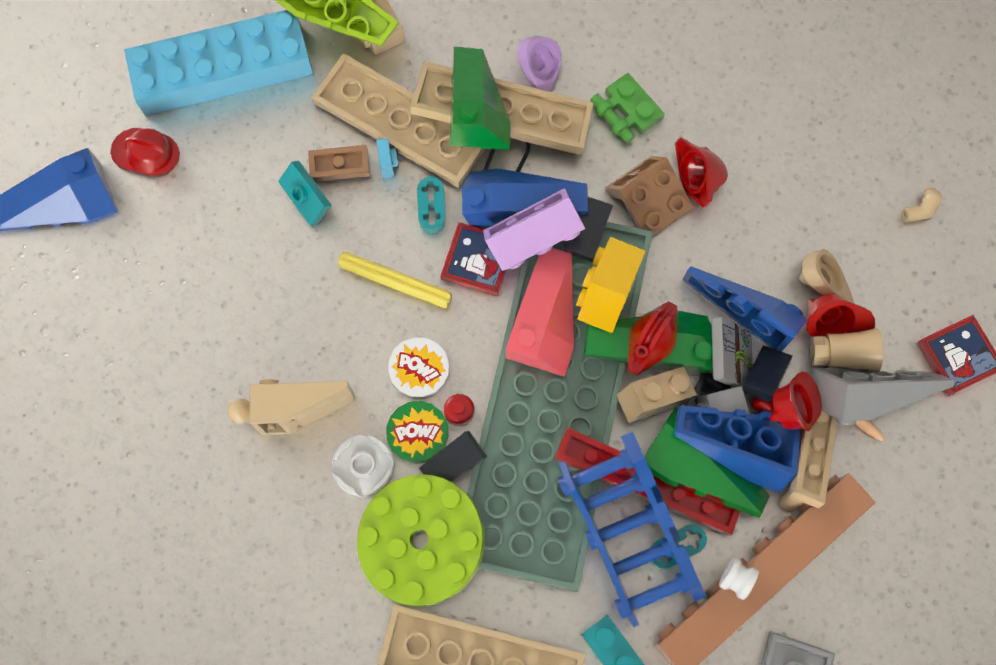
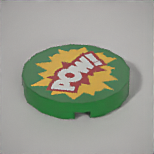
[386,401,449,464]

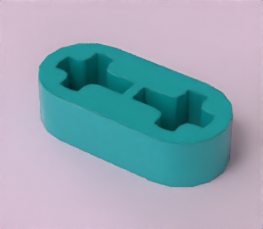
[417,176,446,234]
[650,525,707,570]

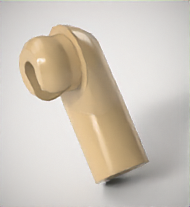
[902,187,942,223]

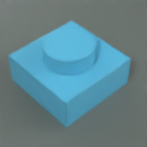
[376,138,398,179]

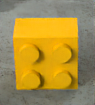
[576,237,646,333]

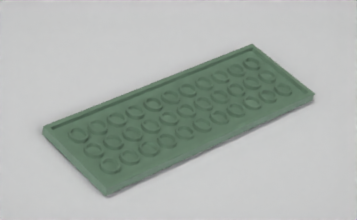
[467,222,653,592]

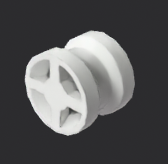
[719,557,759,600]

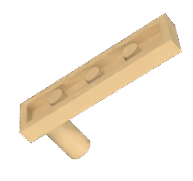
[779,407,838,512]

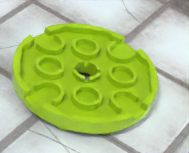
[357,474,485,606]

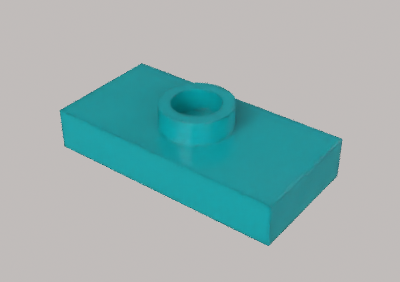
[278,161,332,226]

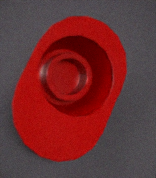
[110,128,180,176]
[806,294,875,337]
[769,371,822,431]

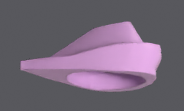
[517,36,562,92]

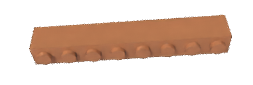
[654,473,876,665]

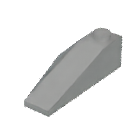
[810,367,955,425]

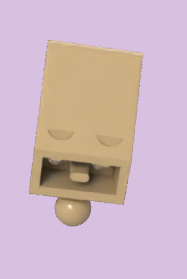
[227,379,355,435]

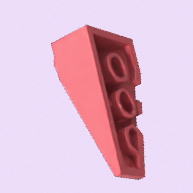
[506,248,574,377]

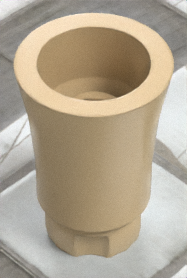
[809,328,883,372]

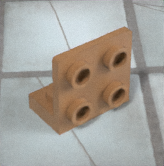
[605,156,693,237]

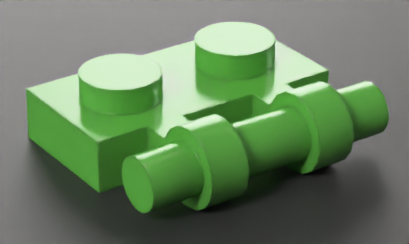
[590,73,665,143]

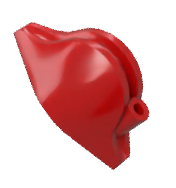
[674,137,728,208]
[627,301,677,376]

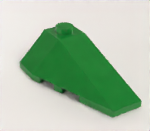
[450,46,510,150]
[584,311,713,376]
[644,406,770,518]

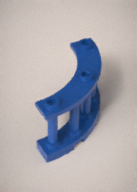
[558,431,706,627]

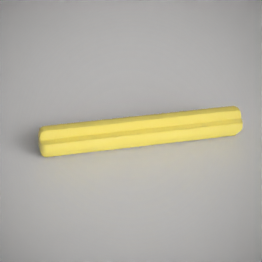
[338,252,452,308]

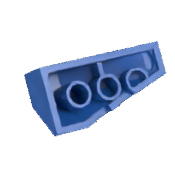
[0,148,118,231]
[462,168,589,228]
[682,266,808,351]
[674,405,801,493]

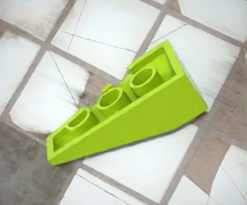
[275,0,399,47]

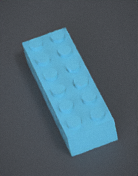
[124,10,314,116]

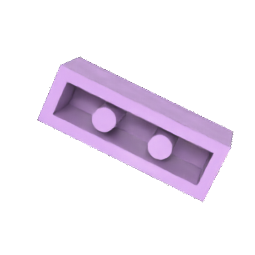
[483,188,585,271]

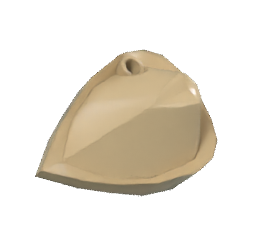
[799,249,855,304]

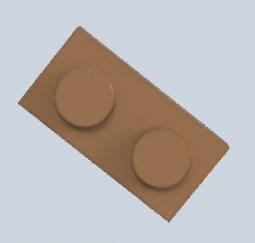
[308,144,370,182]

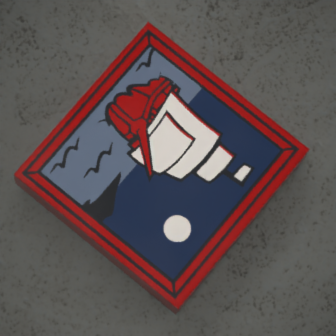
[440,222,507,296]
[917,315,996,396]

